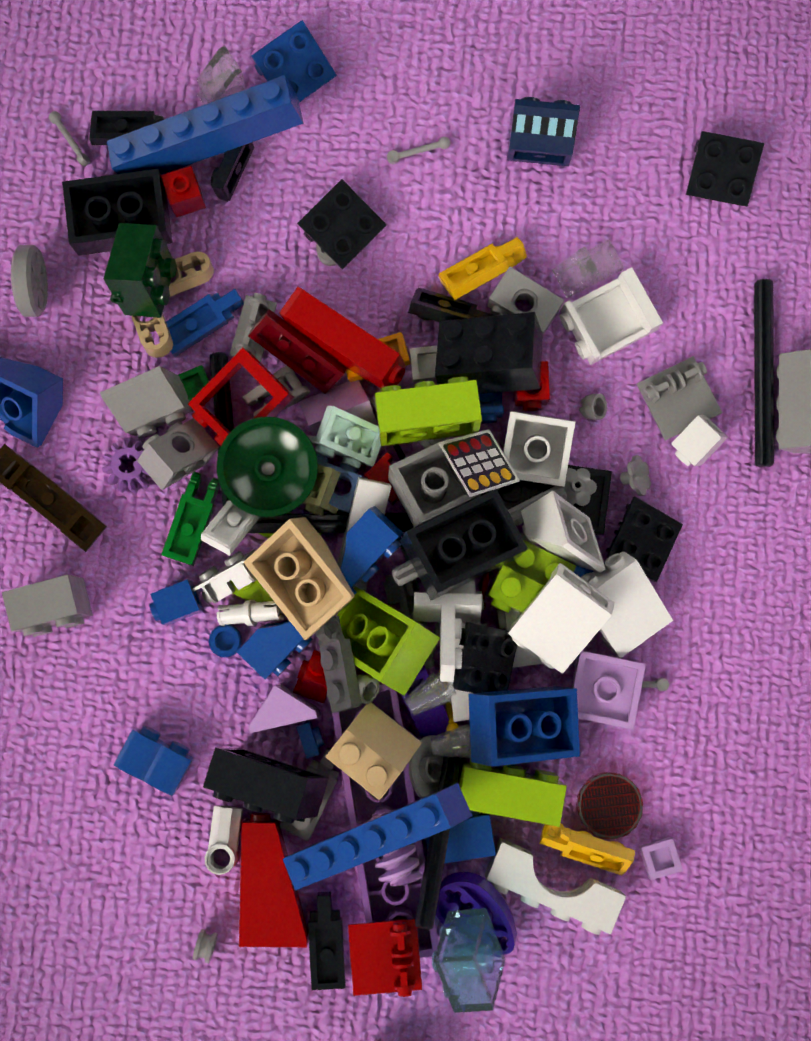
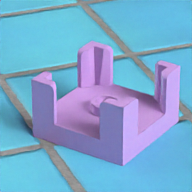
[572,651,646,730]

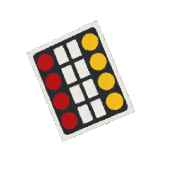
[438,429,520,497]

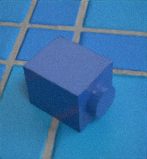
[149,579,204,625]

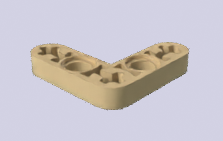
[132,251,214,358]

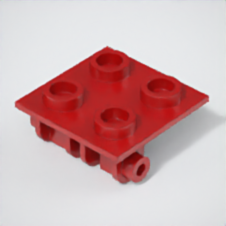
[348,919,422,997]

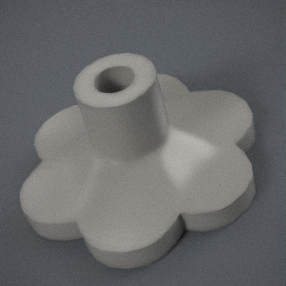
[620,455,651,496]
[555,468,597,506]

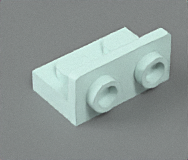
[308,405,381,469]

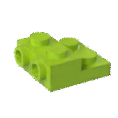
[487,540,576,614]

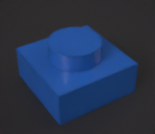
[296,721,325,759]

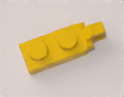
[438,237,527,300]
[539,823,635,876]

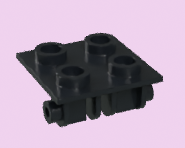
[686,131,764,207]
[297,179,387,270]
[606,496,683,582]
[452,622,517,693]

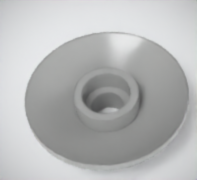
[409,735,446,798]

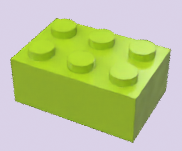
[375,377,482,446]
[337,586,440,696]
[458,758,567,827]

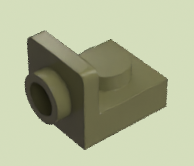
[303,464,340,517]

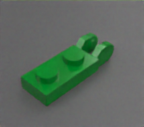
[161,471,220,566]

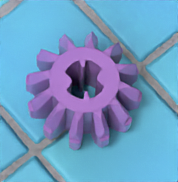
[102,438,150,494]

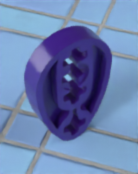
[436,872,517,955]

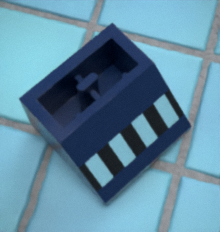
[507,97,580,167]

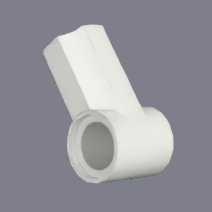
[204,805,243,875]

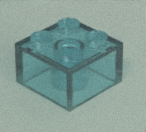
[432,908,506,1013]

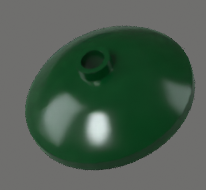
[217,417,318,517]

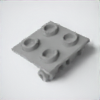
[636,356,722,441]

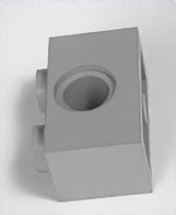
[487,267,564,335]
[137,418,219,490]

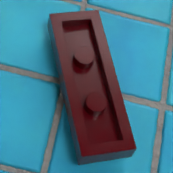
[248,309,346,394]

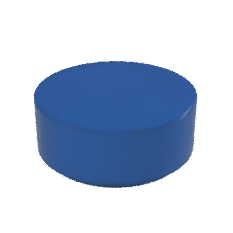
[209,625,243,657]

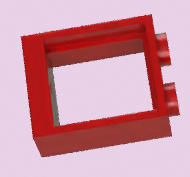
[188,347,295,446]

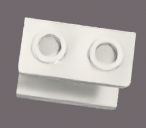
[560,267,663,365]
[581,551,673,659]
[508,563,614,674]

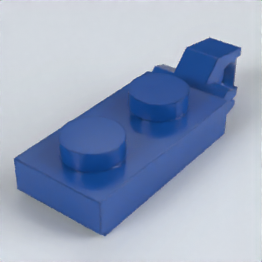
[166,289,244,357]

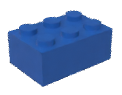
[468,686,580,767]

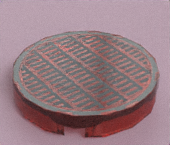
[576,772,643,839]

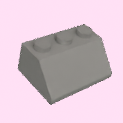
[776,349,811,454]

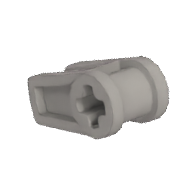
[242,366,310,417]

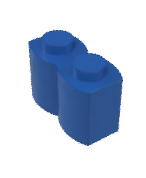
[114,725,194,796]

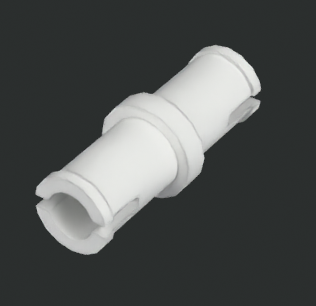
[217,600,285,626]

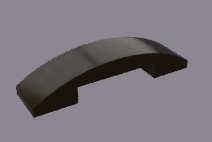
[0,444,107,552]

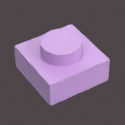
[639,836,683,880]

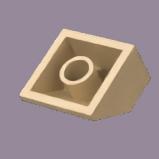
[325,702,422,801]

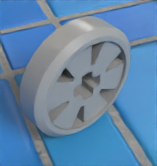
[11,245,48,317]

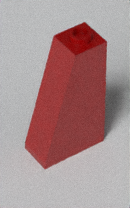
[279,287,407,388]
[239,813,309,948]

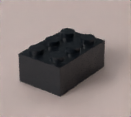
[62,169,173,256]
[435,312,543,394]
[400,489,528,600]
[203,747,329,823]

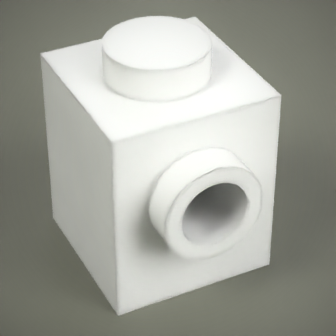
[671,415,728,466]

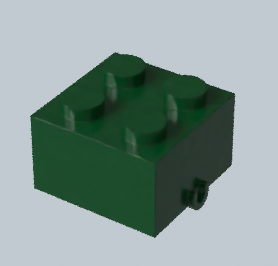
[103,223,177,318]

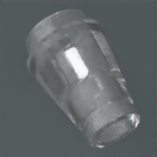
[404,672,457,716]
[431,724,471,758]

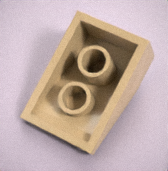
[243,517,355,640]

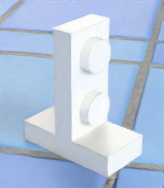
[413,592,482,682]

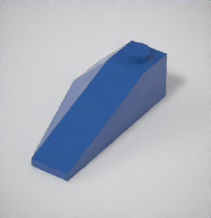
[0,357,63,448]

